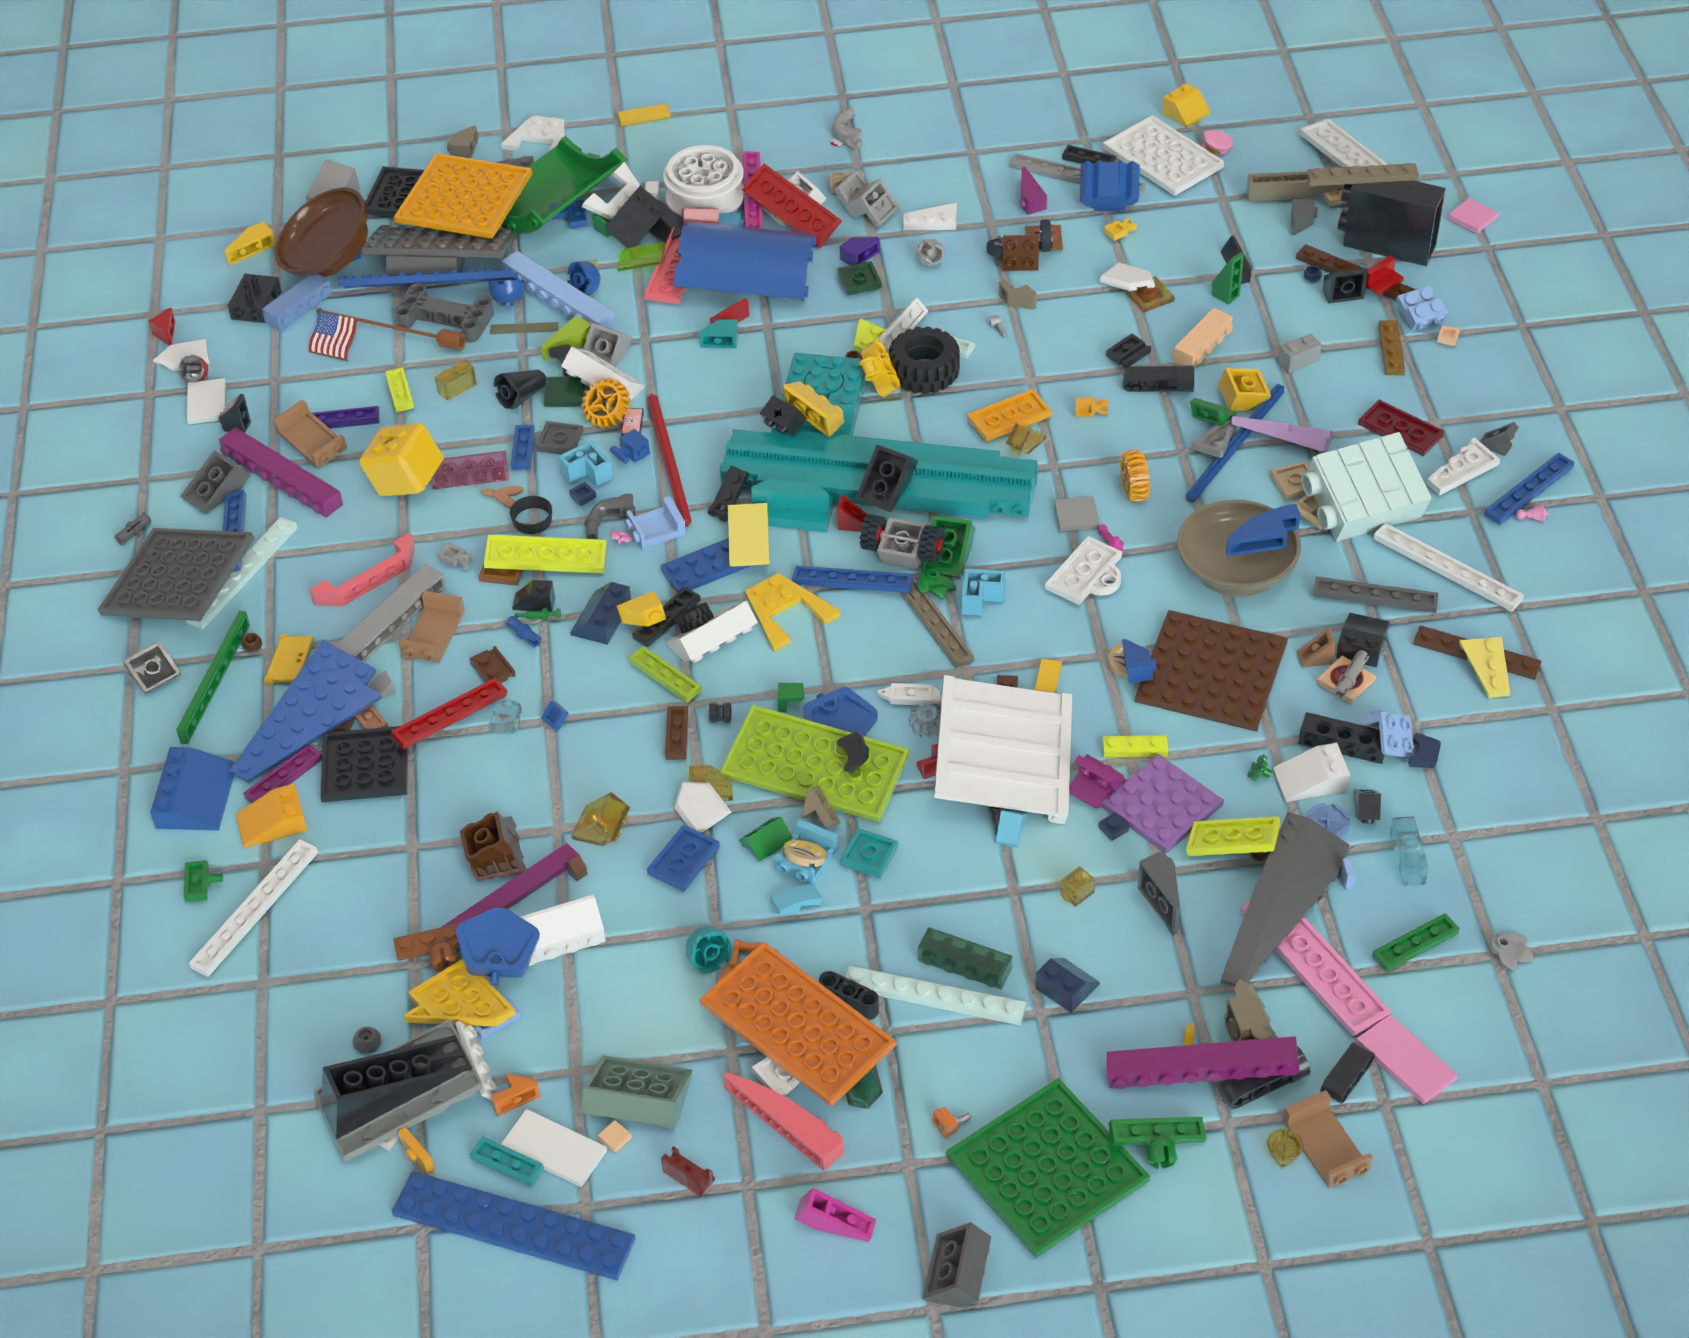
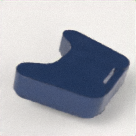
[1408,733,1441,768]

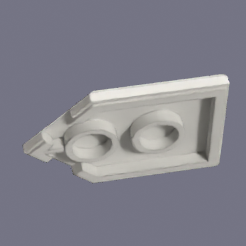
[1100,263,1155,291]
[153,339,209,371]
[674,781,732,833]

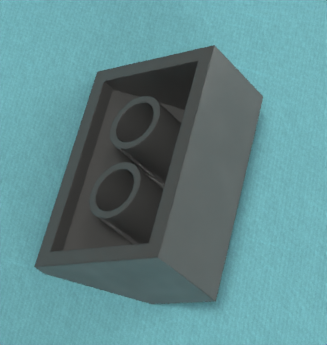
[922,1222,991,1307]

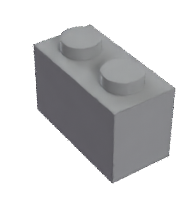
[1278,334,1322,373]

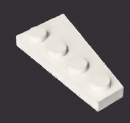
[1427,437,1500,496]
[752,1057,800,1097]

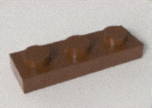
[665,706,689,760]

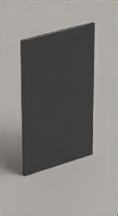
[649,200,683,244]

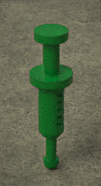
[514,608,561,621]

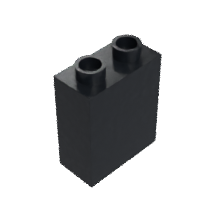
[1337,180,1446,266]

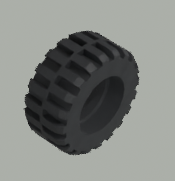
[889,326,960,394]

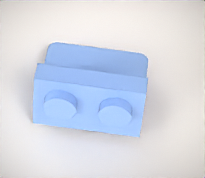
[1362,710,1414,758]

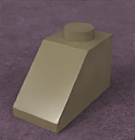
[447,126,479,158]

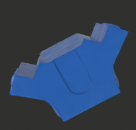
[1079,160,1140,211]

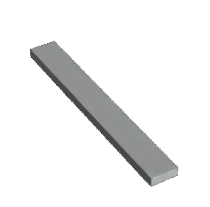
[1009,153,1146,198]

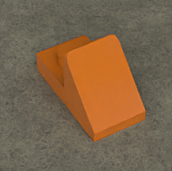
[491,1073,540,1116]

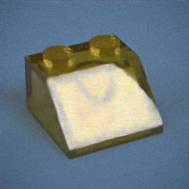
[571,792,630,846]

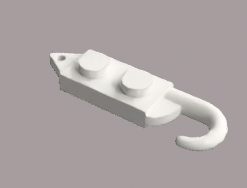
[877,683,942,706]

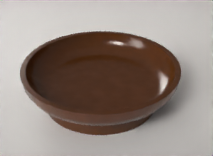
[275,187,368,277]

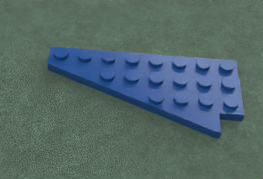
[230,640,382,783]

